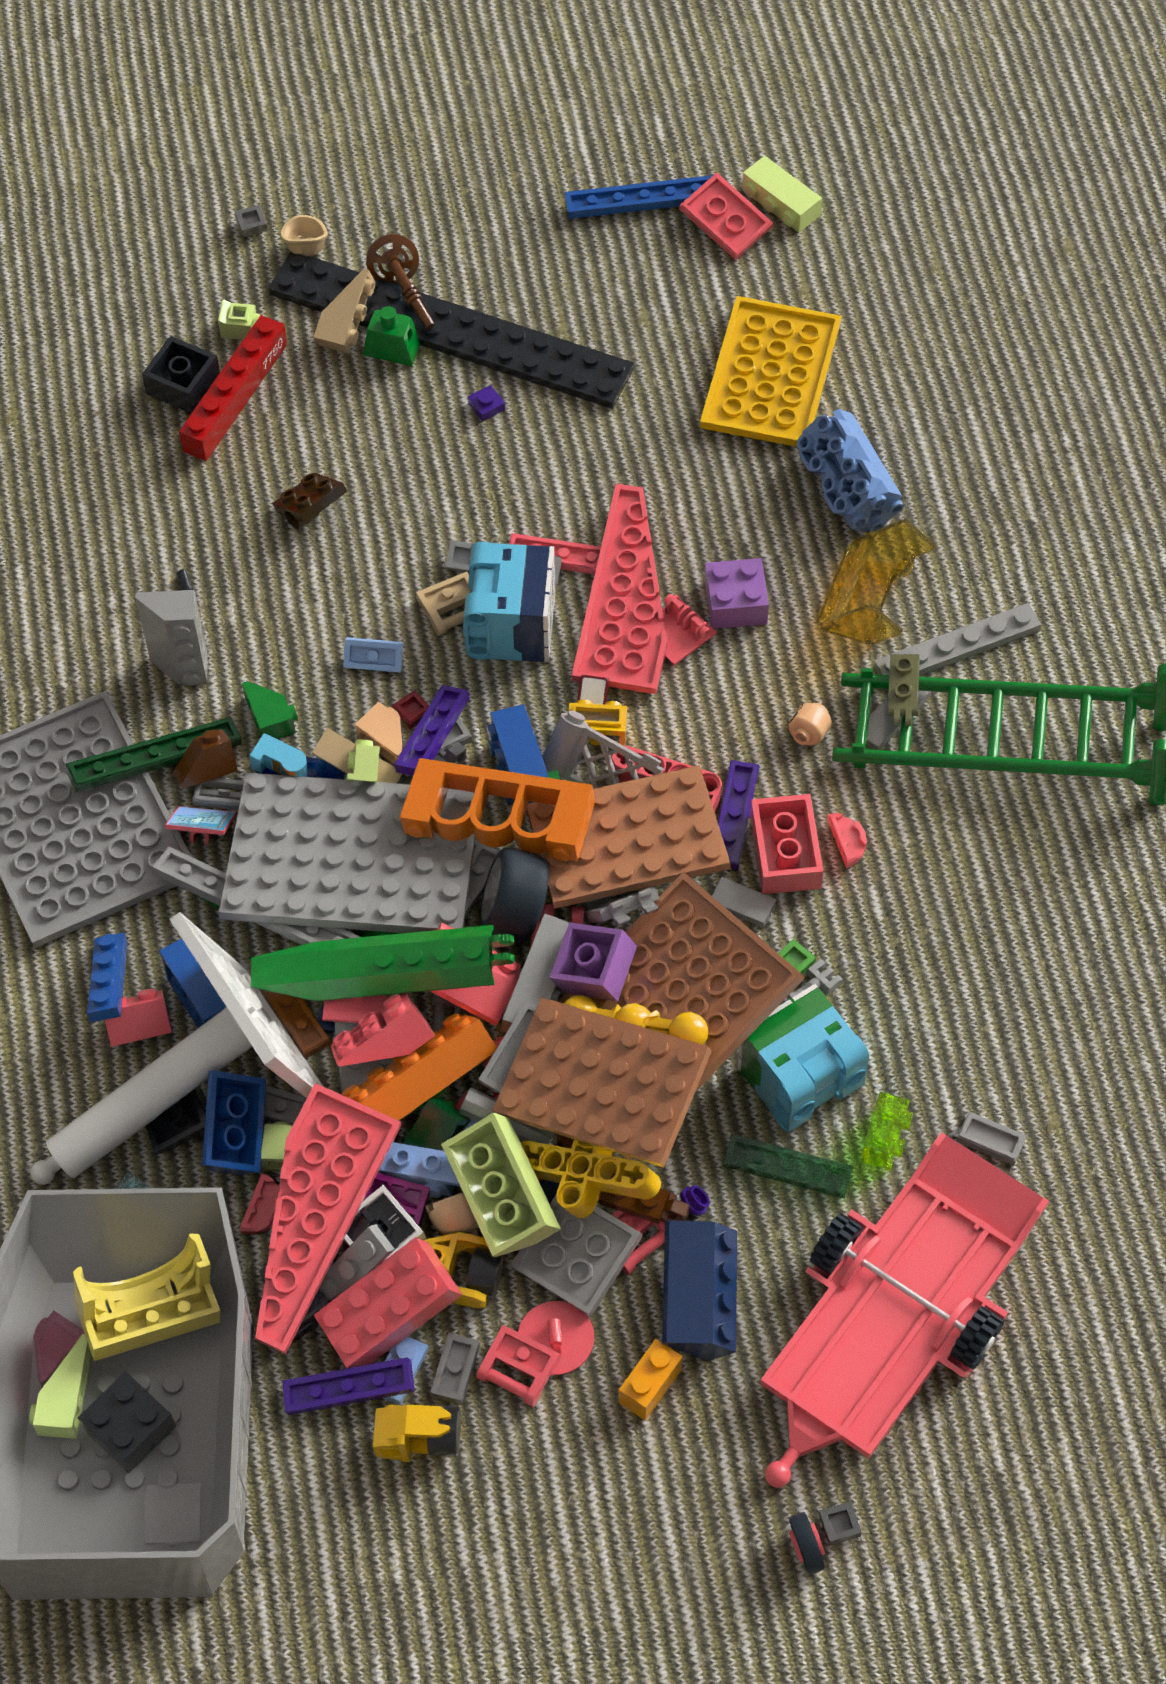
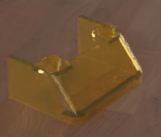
[816,518,937,645]

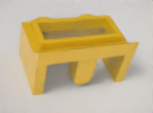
[568,699,627,746]

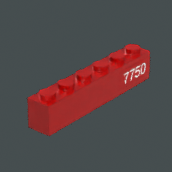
[179,315,287,462]

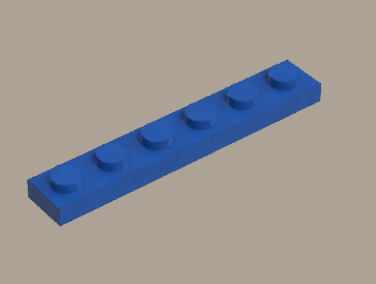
[565,174,720,219]

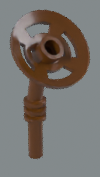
[366,234,435,330]

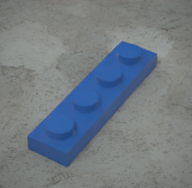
[87,932,128,1022]

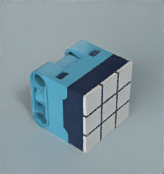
[463,542,555,662]

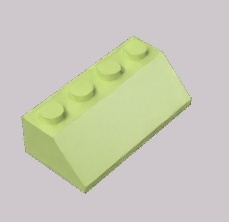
[441,1112,561,1257]

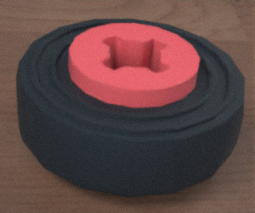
[789,1512,825,1574]

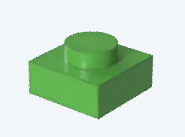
[778,939,816,975]

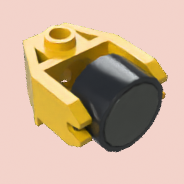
[424,1232,504,1308]
[373,1405,461,1462]

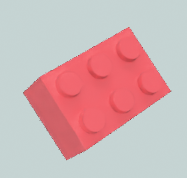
[750,794,823,894]

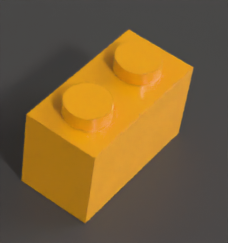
[619,1338,683,1421]

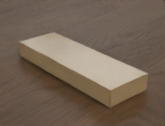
[312,728,402,783]

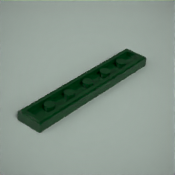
[65,717,242,792]

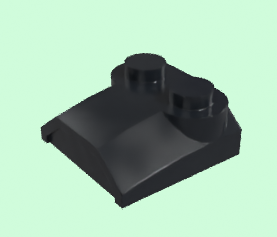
[146,1086,207,1155]

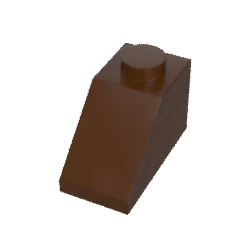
[173,729,238,789]

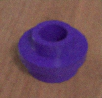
[680,1185,710,1216]

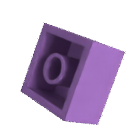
[704,558,769,629]
[549,922,637,1002]

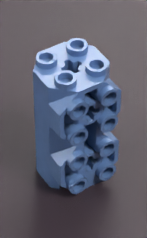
[797,409,904,534]

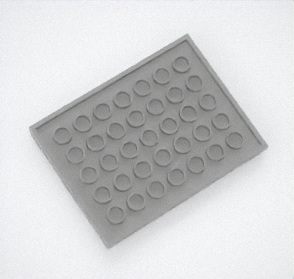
[0,691,192,948]
[219,773,475,933]

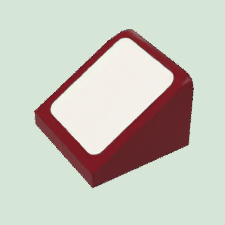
[577,675,609,705]

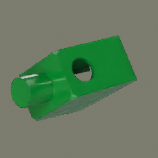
[363,306,420,366]

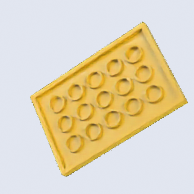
[700,296,842,447]

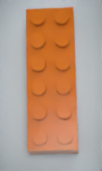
[341,1013,497,1121]

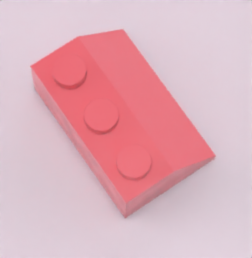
[430,923,521,1026]

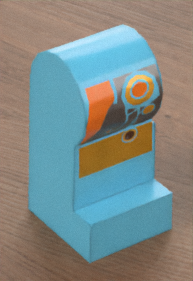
[249,733,308,777]

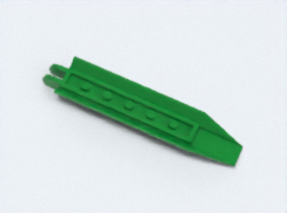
[251,925,515,1001]

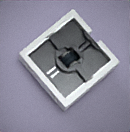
[344,1185,426,1261]

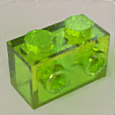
[861,1092,913,1170]

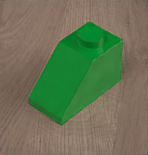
[242,681,298,739]

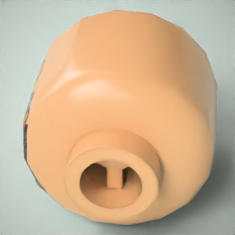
[788,703,832,746]

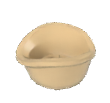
[281,215,328,257]

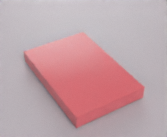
[679,172,773,260]

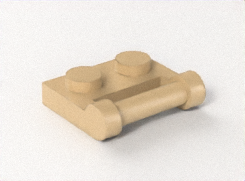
[416,571,470,636]

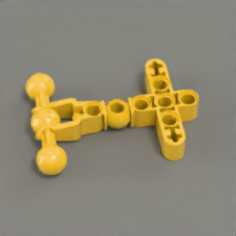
[521,995,709,1219]

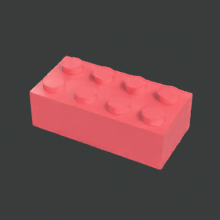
[314,1237,462,1368]

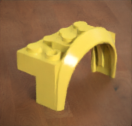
[73,1233,220,1361]

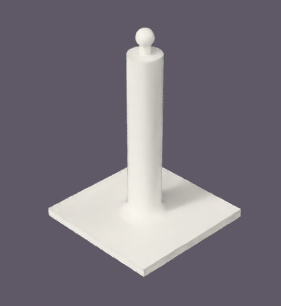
[30,912,324,1185]

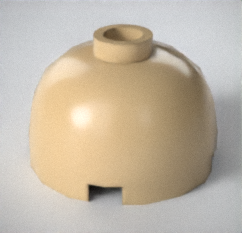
[425,1193,479,1236]

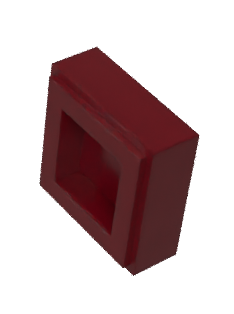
[392,690,429,729]

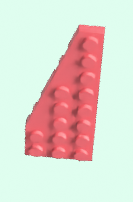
[571,484,667,695]
[255,1083,401,1355]

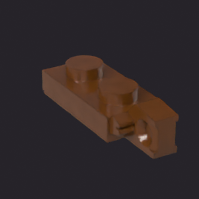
[599,1173,689,1224]

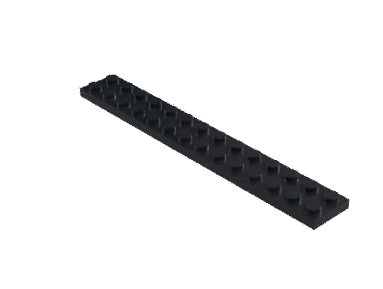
[268,251,634,409]

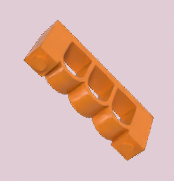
[400,758,595,861]

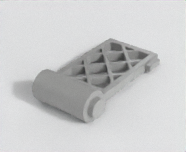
[542,711,664,789]

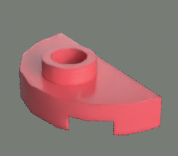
[827,813,867,869]
[239,1173,279,1235]

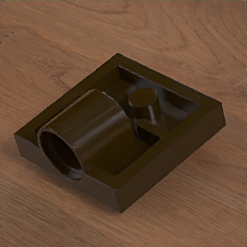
[272,472,347,530]

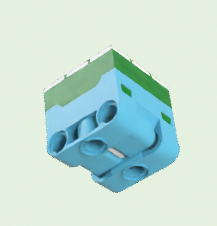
[738,984,869,1133]

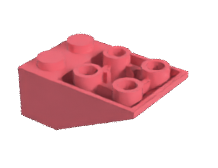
[330,993,434,1067]

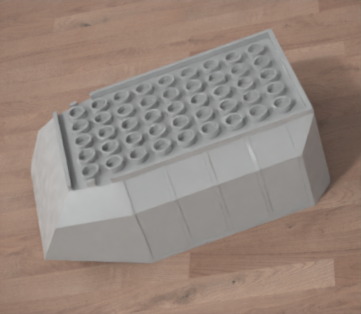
[0,1187,254,1600]

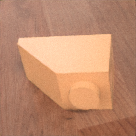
[355,702,403,767]

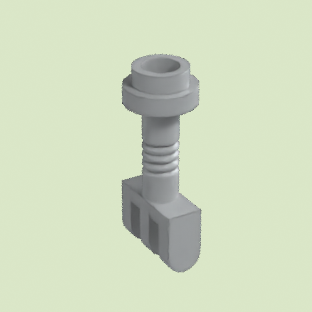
[780,959,843,1005]

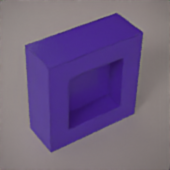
[468,385,505,421]

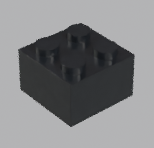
[142,336,220,414]
[77,1371,176,1473]

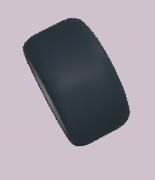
[479,848,549,943]

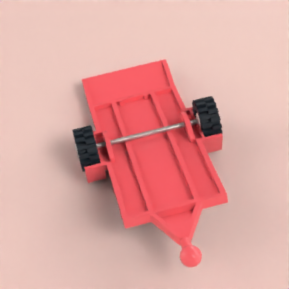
[760,1132,1050,1488]

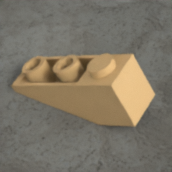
[314,269,375,354]

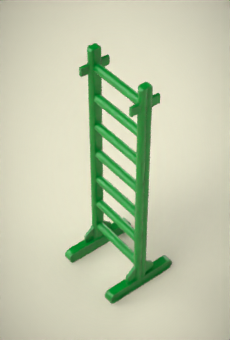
[832,663,1166,805]

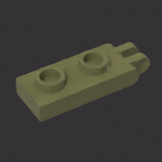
[888,654,920,726]

